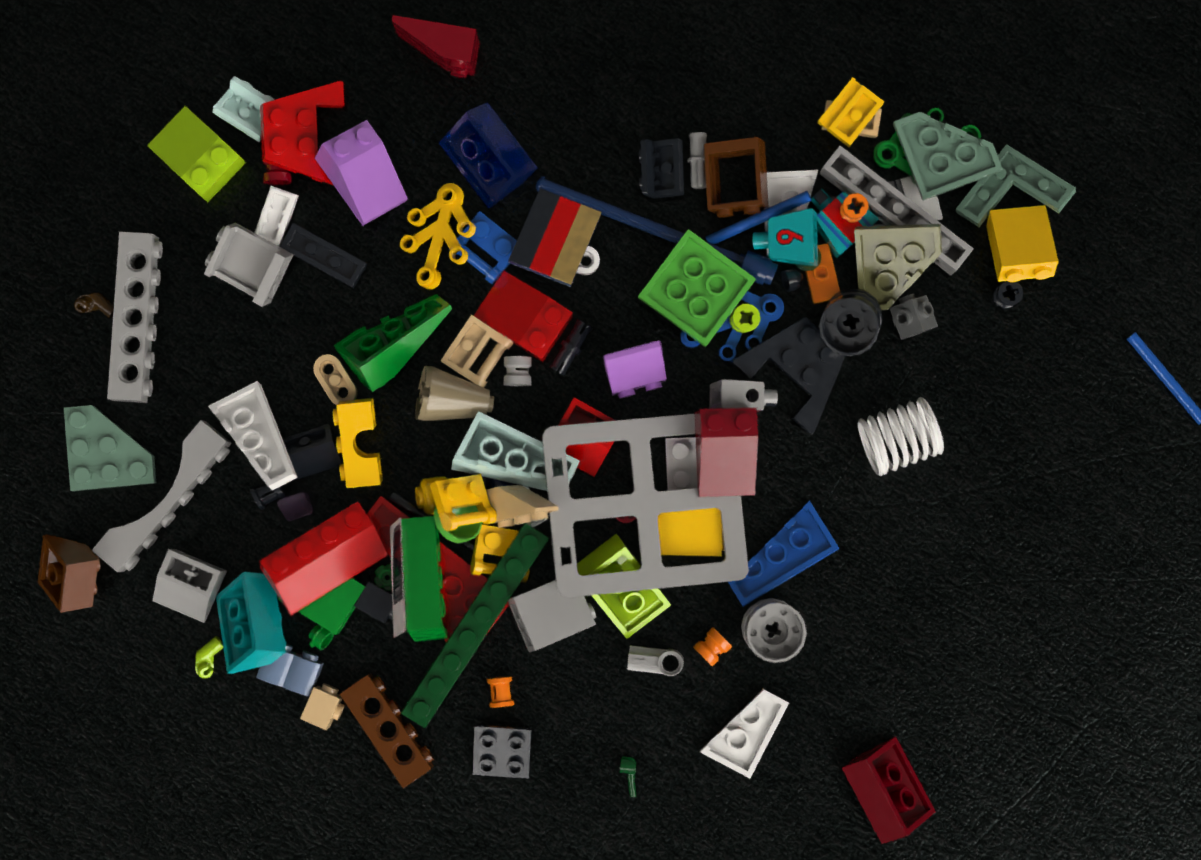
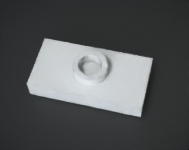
[255,186,298,247]

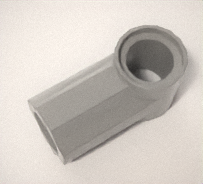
[627,645,684,676]

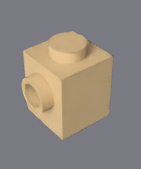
[300,683,345,730]

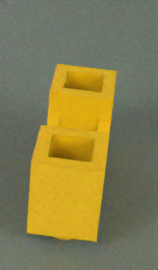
[333,398,383,488]

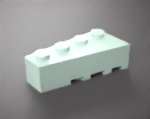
[451,411,580,491]

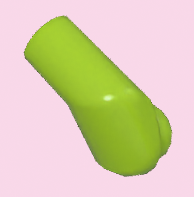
[195,636,223,678]

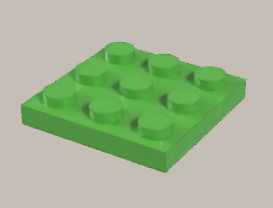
[638,229,756,348]

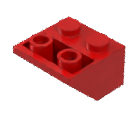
[558,397,616,477]

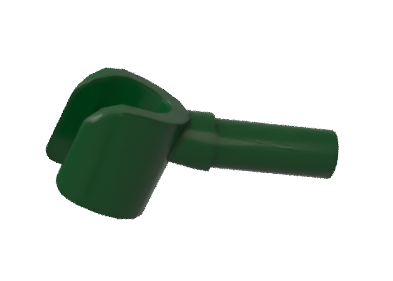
[620,756,636,797]

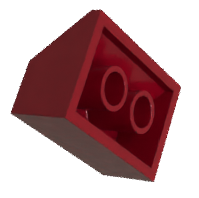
[842,737,936,844]

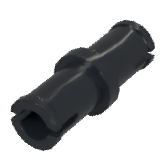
[549,319,593,376]

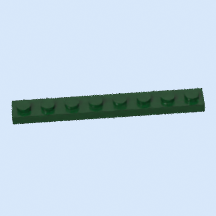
[401,523,549,728]

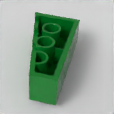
[401,516,448,642]

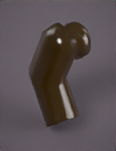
[74,292,114,318]

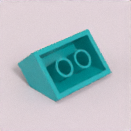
[216,572,286,674]

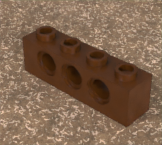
[340,673,434,788]

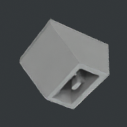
[153,549,227,623]

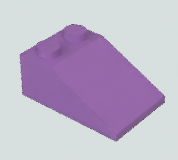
[315,120,408,226]
[604,341,667,399]

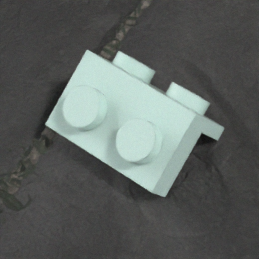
[213,76,274,142]

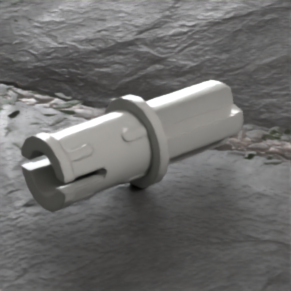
[688,132,707,189]

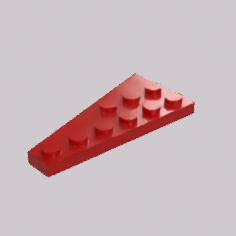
[367,496,513,642]

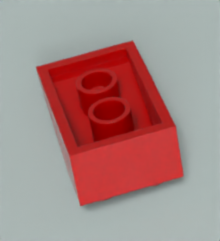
[474,271,573,362]

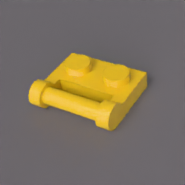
[430,474,497,531]
[470,525,529,583]

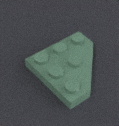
[893,112,1003,201]
[64,405,156,491]

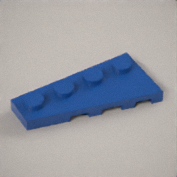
[728,500,839,607]

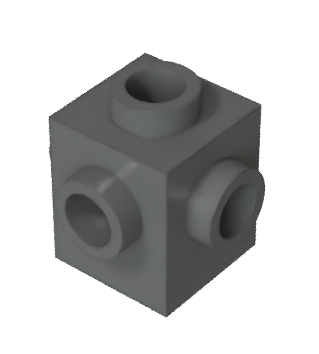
[890,294,938,340]

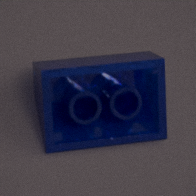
[439,102,537,208]

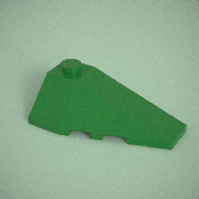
[334,294,452,392]

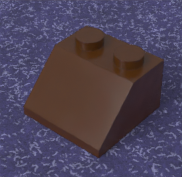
[38,534,100,613]

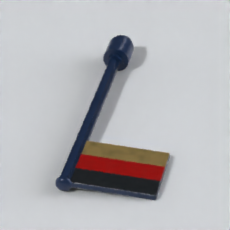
[508,177,778,287]

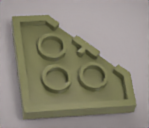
[854,224,942,310]

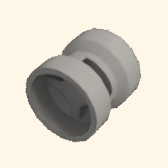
[504,356,532,386]

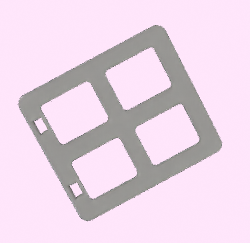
[542,414,748,597]

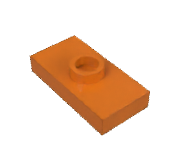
[804,243,840,304]

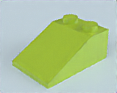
[147,106,246,202]
[577,534,671,639]

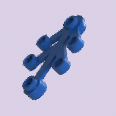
[680,291,784,361]

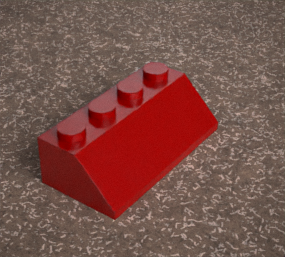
[260,502,388,615]

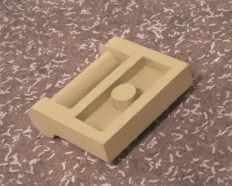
[441,315,513,387]

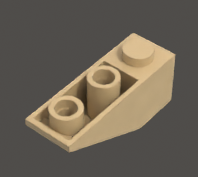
[486,485,559,528]

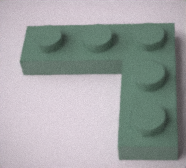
[956,144,1076,227]

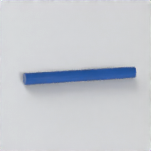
[706,191,812,245]
[1127,332,1201,425]

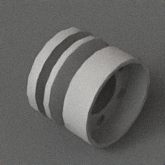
[741,598,806,663]

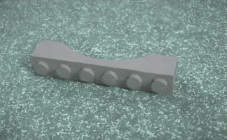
[91,420,231,572]

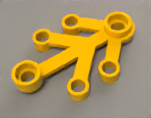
[400,183,476,290]

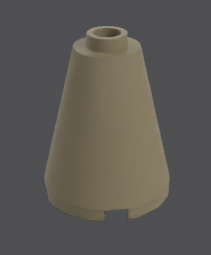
[415,366,494,421]

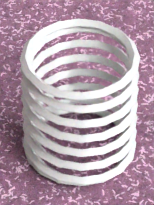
[858,397,944,476]

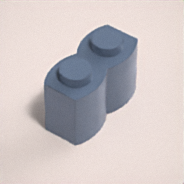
[256,644,324,697]

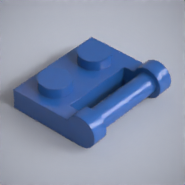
[449,211,517,284]

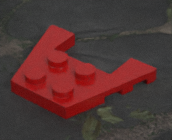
[260,81,344,186]

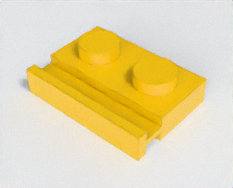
[817,77,884,147]

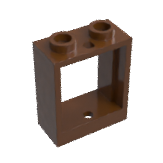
[704,137,769,217]

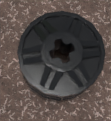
[819,288,883,356]

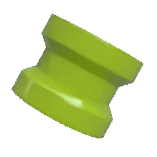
[729,304,760,333]

